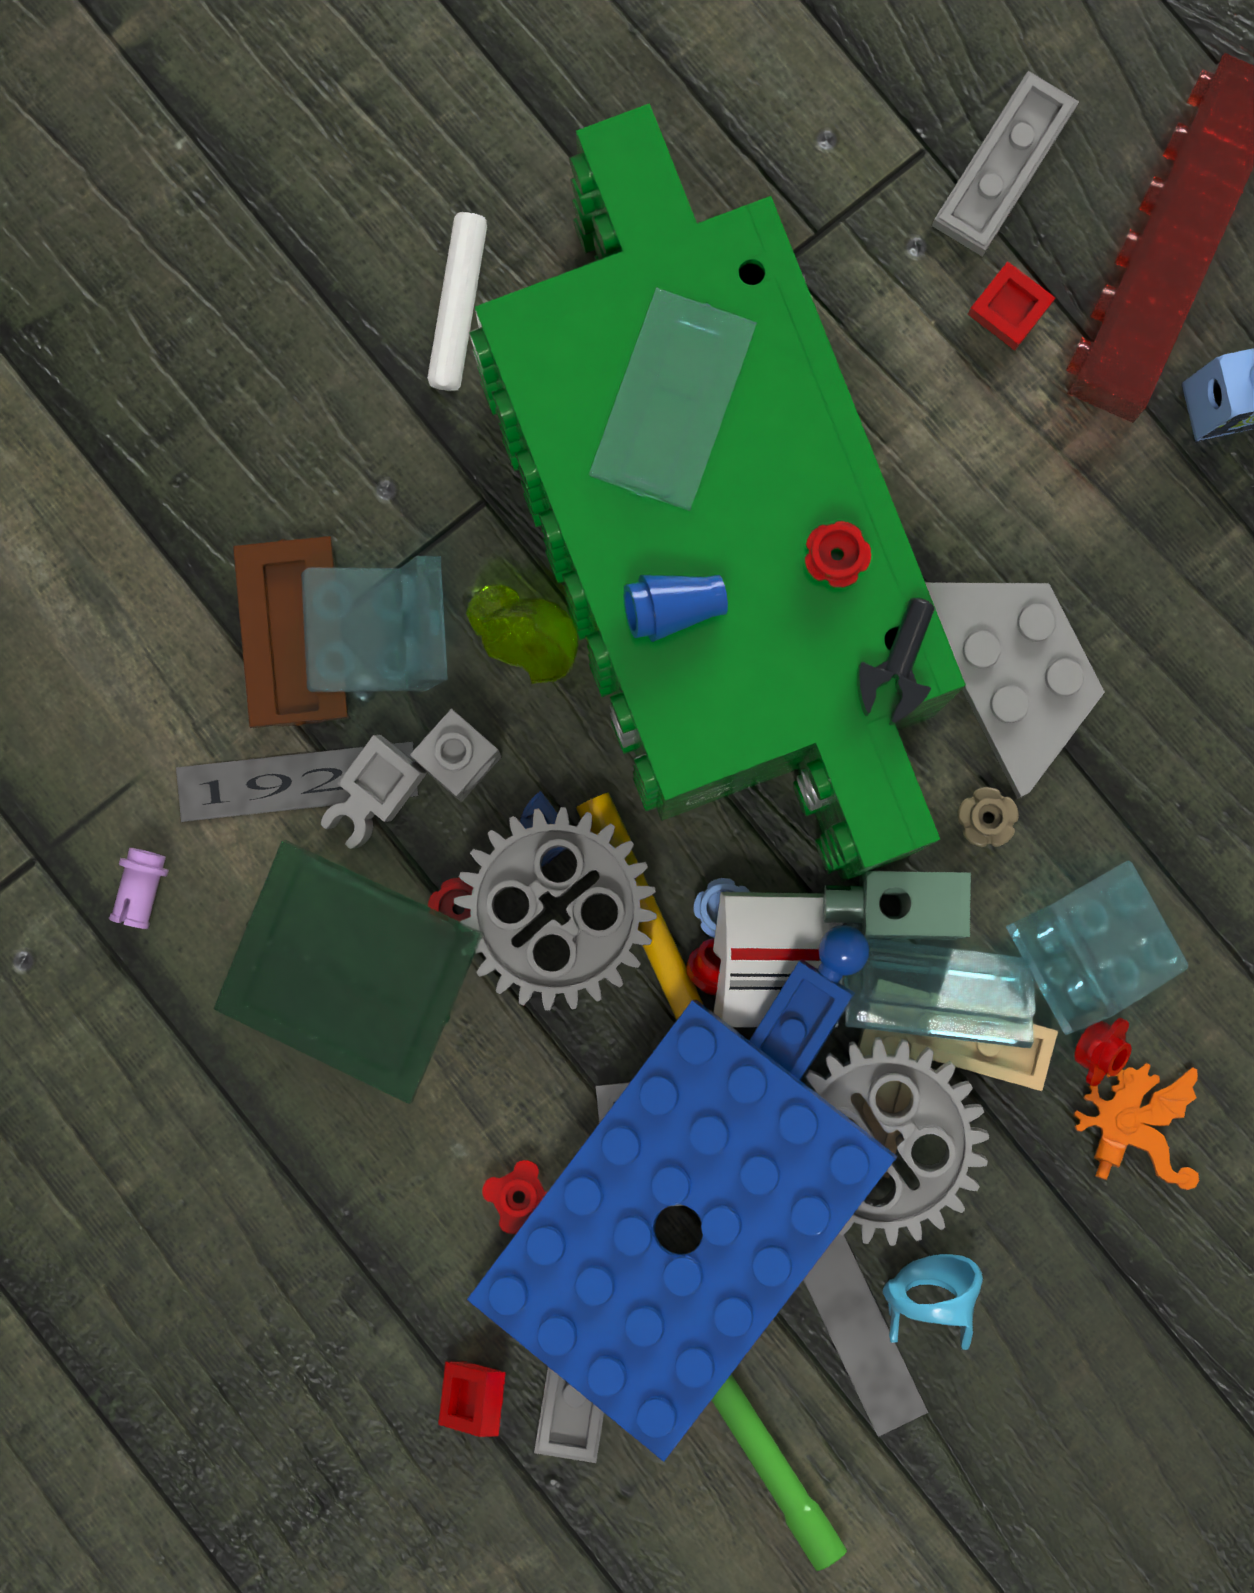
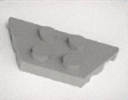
[925,582,1105,799]

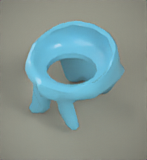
[883,1254,983,1350]

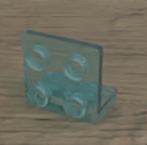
[301,556,448,692]
[1006,861,1188,1035]

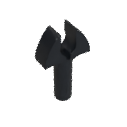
[857,598,935,725]

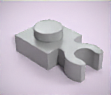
[321,735,427,849]

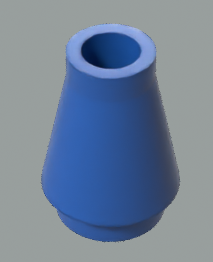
[623,575,728,642]

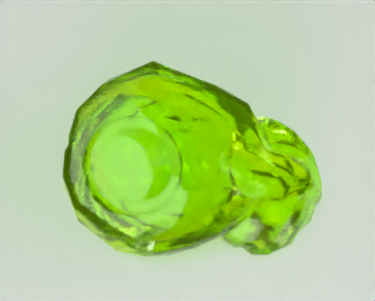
[466,584,578,684]

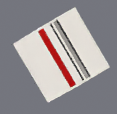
[713,892,843,1027]

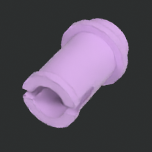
[109,848,169,929]

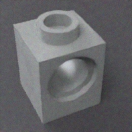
[410,708,501,802]

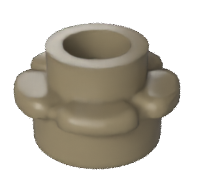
[957,787,1019,847]

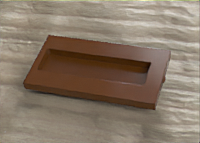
[233,536,349,728]

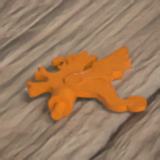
[1074,1063,1199,1190]

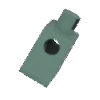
[824,871,971,940]

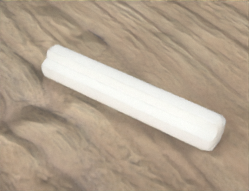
[427,212,487,391]

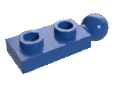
[749,925,870,1081]

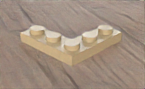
[848,980,1058,1178]

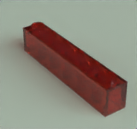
[1065,53,1254,423]

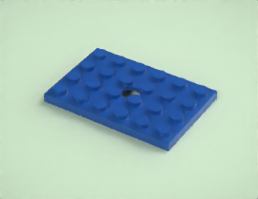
[467,999,898,1462]

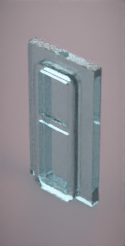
[589,288,757,511]
[844,938,1036,1048]

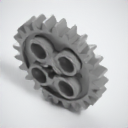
[454,807,657,1010]
[806,1037,989,1246]

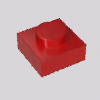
[967,261,1055,351]
[438,1361,506,1437]

